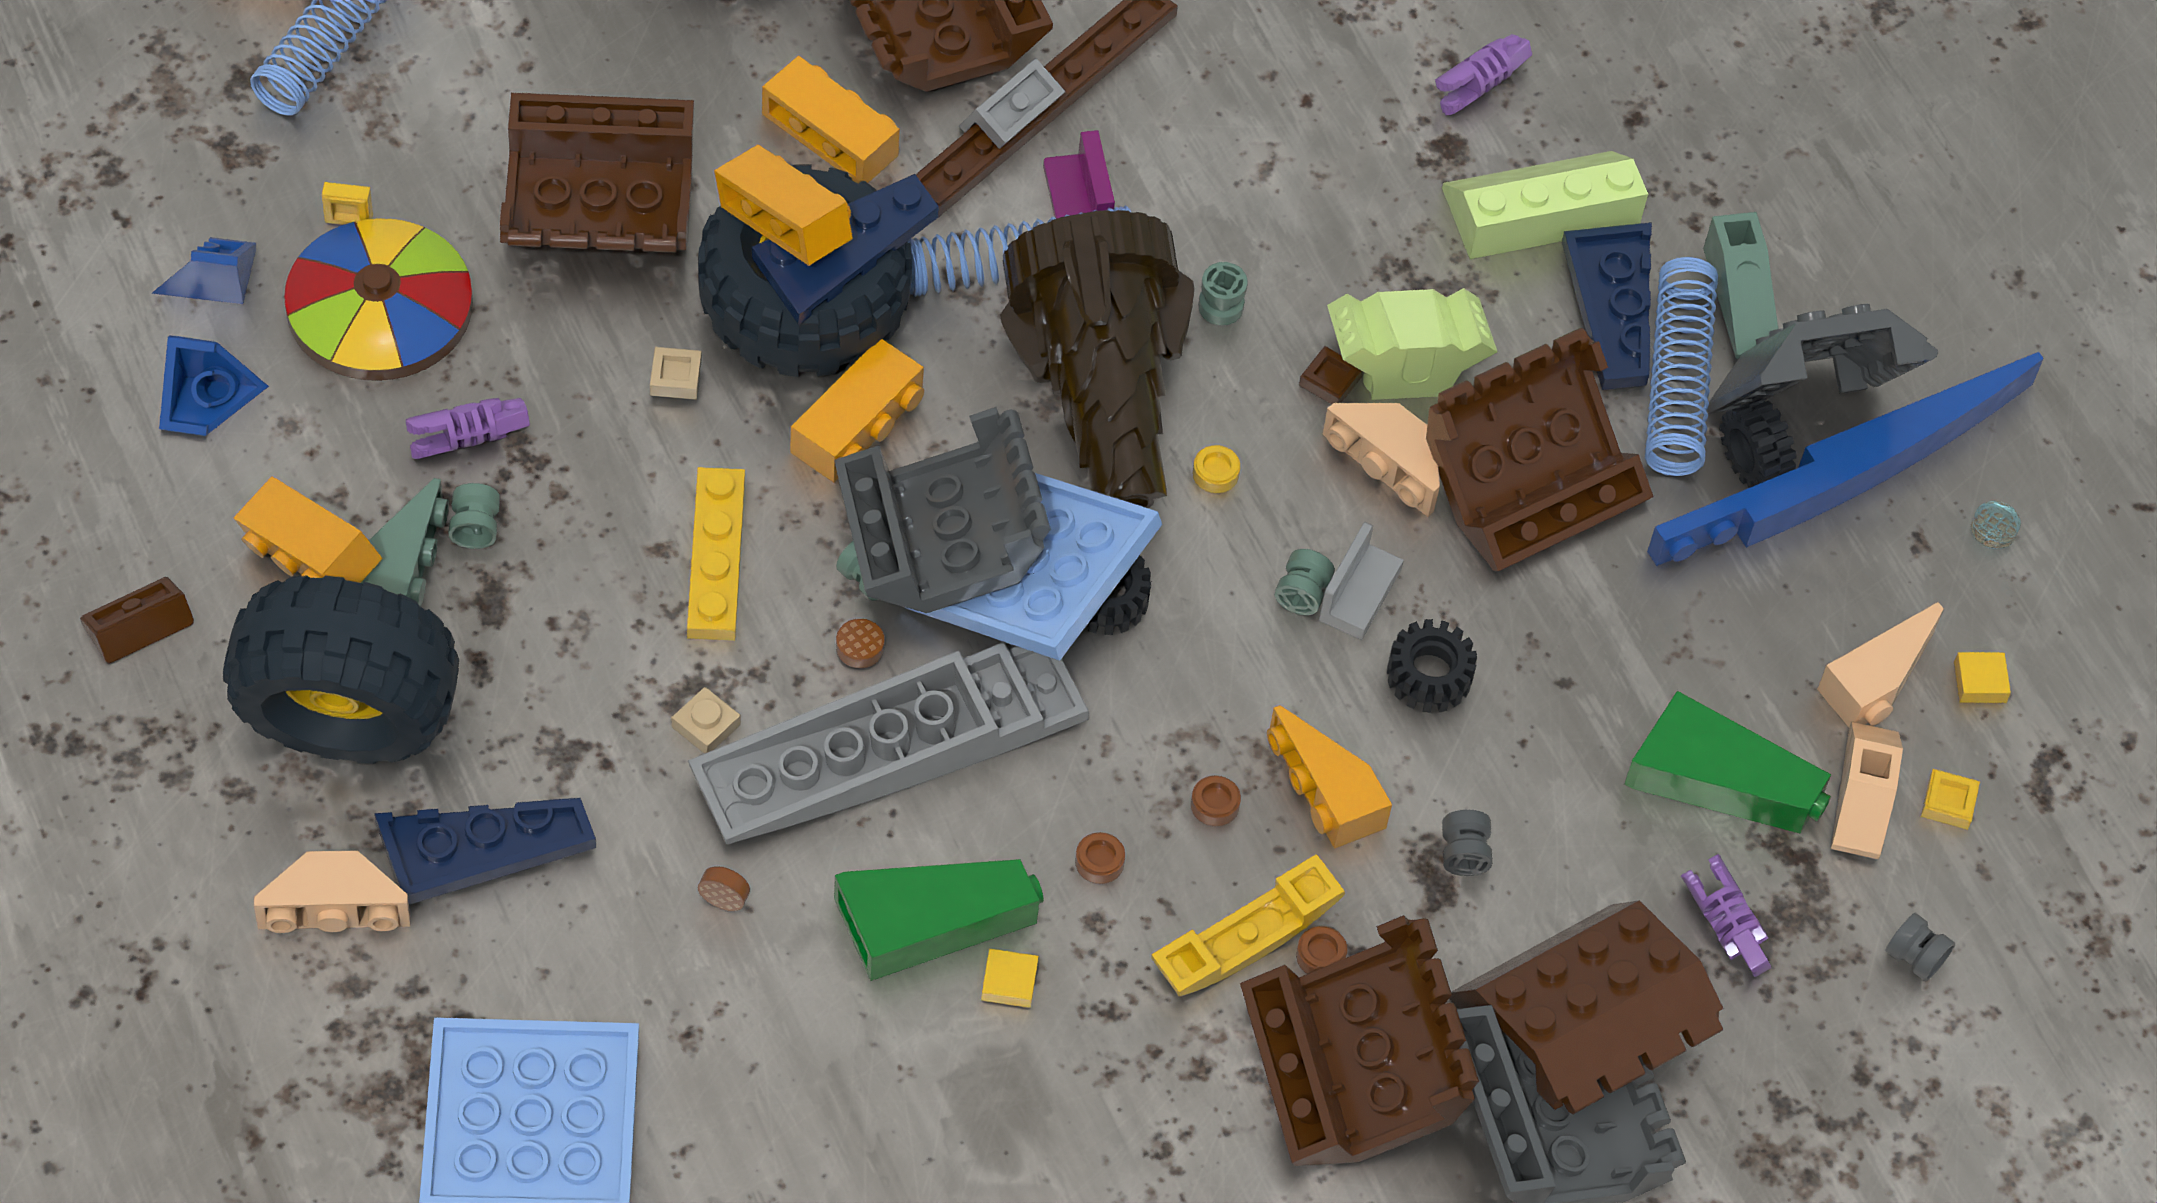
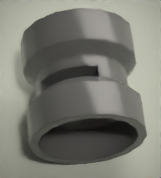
[1442,809,1493,876]
[1885,913,1956,982]

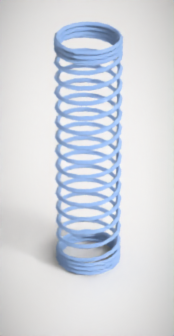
[250,0,386,116]
[908,205,1131,298]
[1644,257,1718,476]

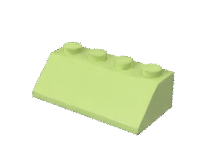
[1442,151,1648,259]

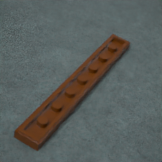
[916,0,1178,218]

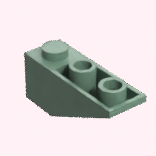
[1703,212,1778,359]
[361,478,449,607]

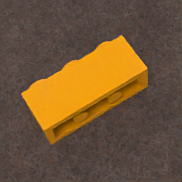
[762,55,900,184]
[714,144,853,266]
[790,339,924,483]
[233,476,383,583]

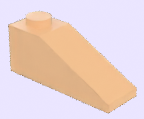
[1817,602,1944,727]

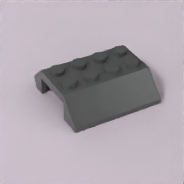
[1708,304,1938,414]
[834,407,1051,613]
[1457,1005,1686,1203]

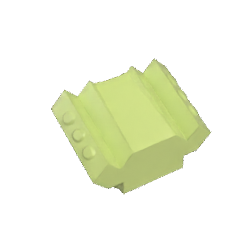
[1327,288,1497,400]

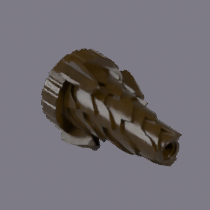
[1000,210,1195,509]

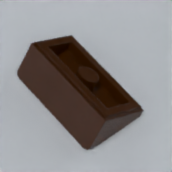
[80,576,194,663]

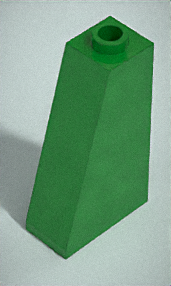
[1624,691,1832,834]
[834,859,1044,981]

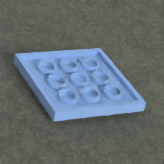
[905,473,1162,661]
[419,1018,639,1203]

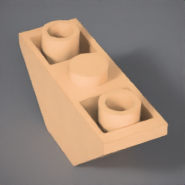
[1322,403,1440,517]
[1831,722,1903,860]
[254,851,410,933]

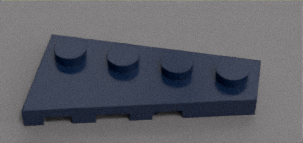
[752,174,939,325]
[1562,222,1652,390]
[374,798,596,905]

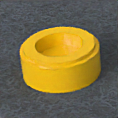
[1192,445,1240,493]

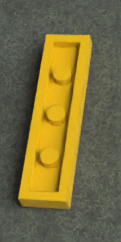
[687,467,745,641]

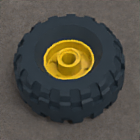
[698,164,912,377]
[223,575,459,764]

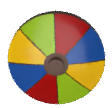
[284,218,473,381]

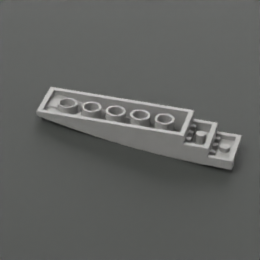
[688,642,1089,845]

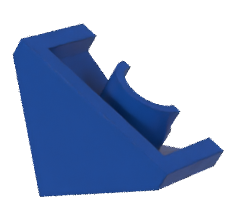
[151,237,256,304]
[159,335,269,436]

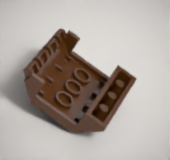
[849,0,1053,92]
[500,92,694,252]
[1426,328,1654,572]
[1449,900,1724,1115]
[1240,915,1479,1166]

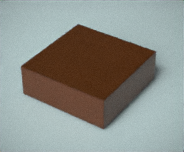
[1299,346,1363,405]

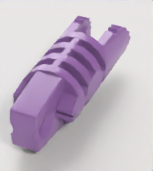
[1435,34,1532,116]
[406,398,530,459]
[1681,854,1771,977]

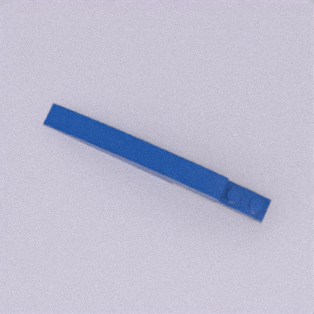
[1647,352,2044,566]

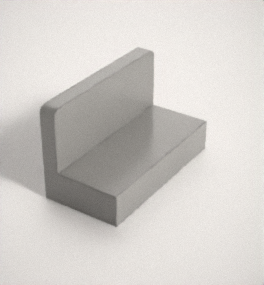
[959,58,1065,149]
[1319,522,1404,640]

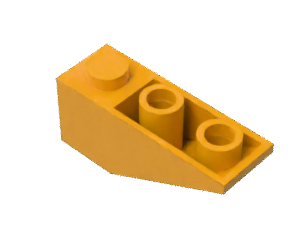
[1267,705,1392,849]

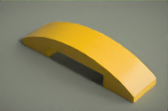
[1151,854,1345,997]

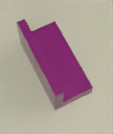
[1043,130,1115,219]

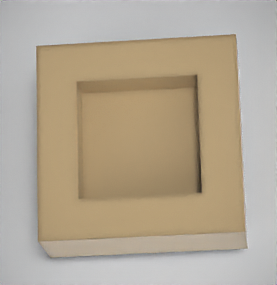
[650,347,702,400]
[671,687,741,754]

